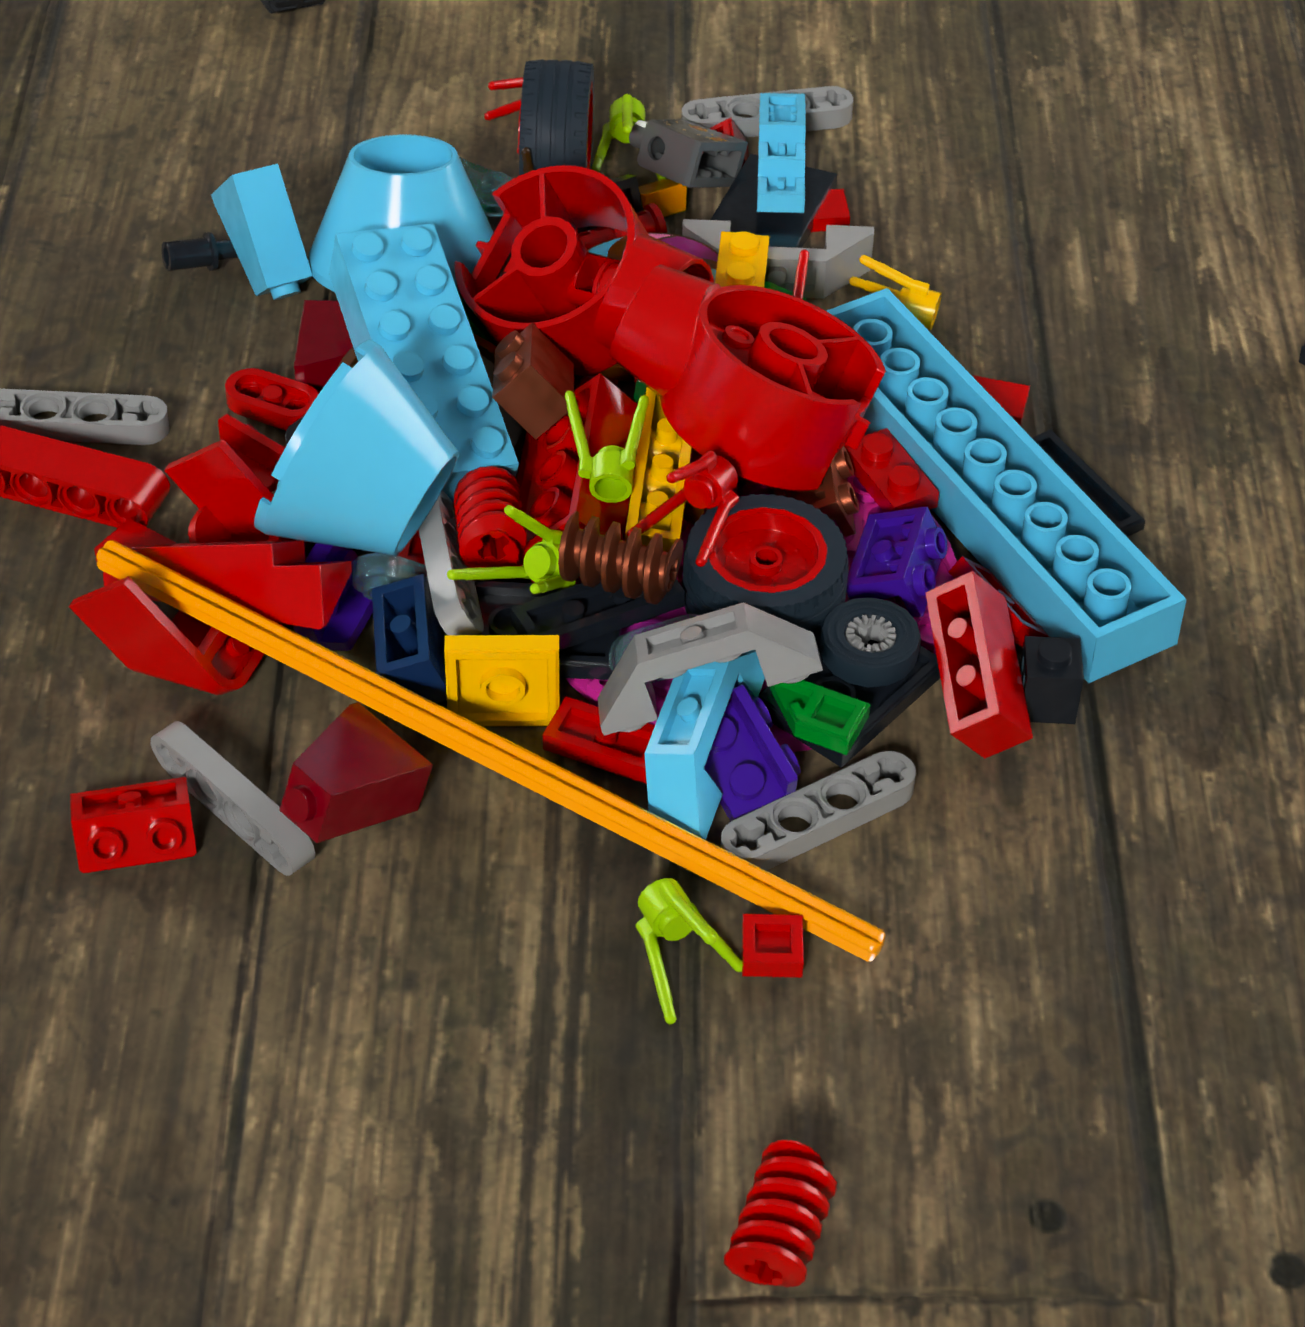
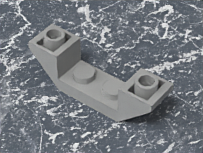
[682,219,874,299]
[598,602,823,736]

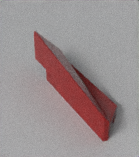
[103,540,352,630]

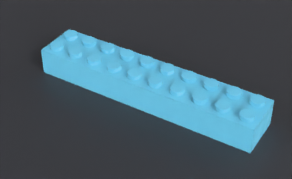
[827,288,1187,683]

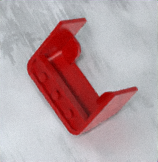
[68,439,308,695]

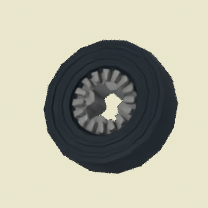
[819,597,921,687]

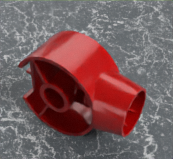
[454,165,714,376]
[609,264,886,491]

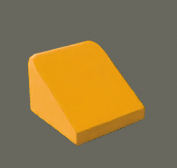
[639,179,687,217]

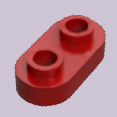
[225,368,319,430]

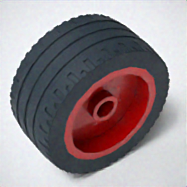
[518,59,594,176]
[682,494,849,643]

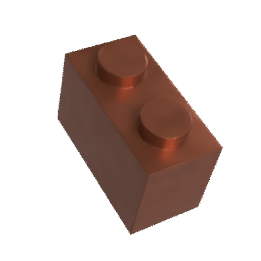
[492,323,574,440]

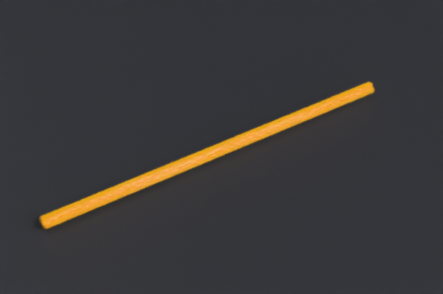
[96,540,886,962]

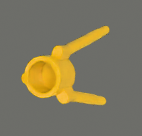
[849,255,942,330]

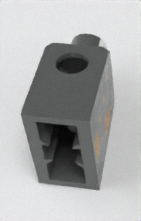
[629,119,748,188]

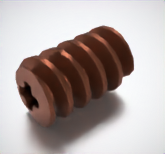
[558,511,683,605]

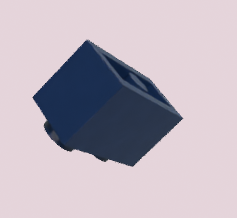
[372,574,447,703]

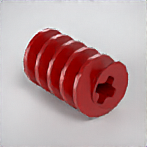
[454,466,527,568]
[724,1140,837,1287]

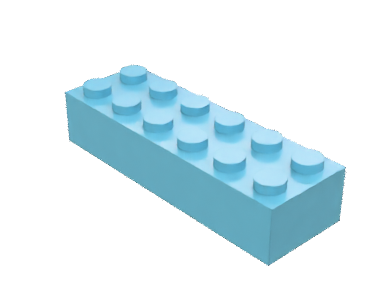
[329,223,519,504]

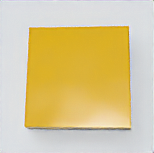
[444,635,560,726]

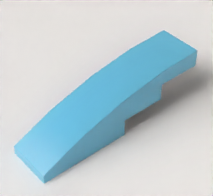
[757,93,806,213]

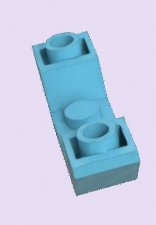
[644,650,765,840]

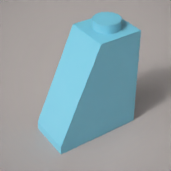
[211,164,313,300]

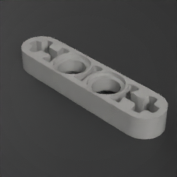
[681,86,853,138]
[0,388,170,445]
[419,490,484,635]
[151,721,315,876]
[720,751,916,871]

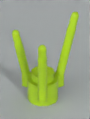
[591,94,666,180]
[565,390,649,503]
[447,505,576,594]
[635,878,742,1025]

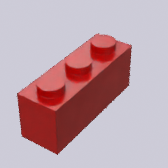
[925,571,1033,759]

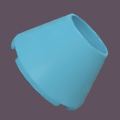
[309,135,501,294]
[254,340,459,556]

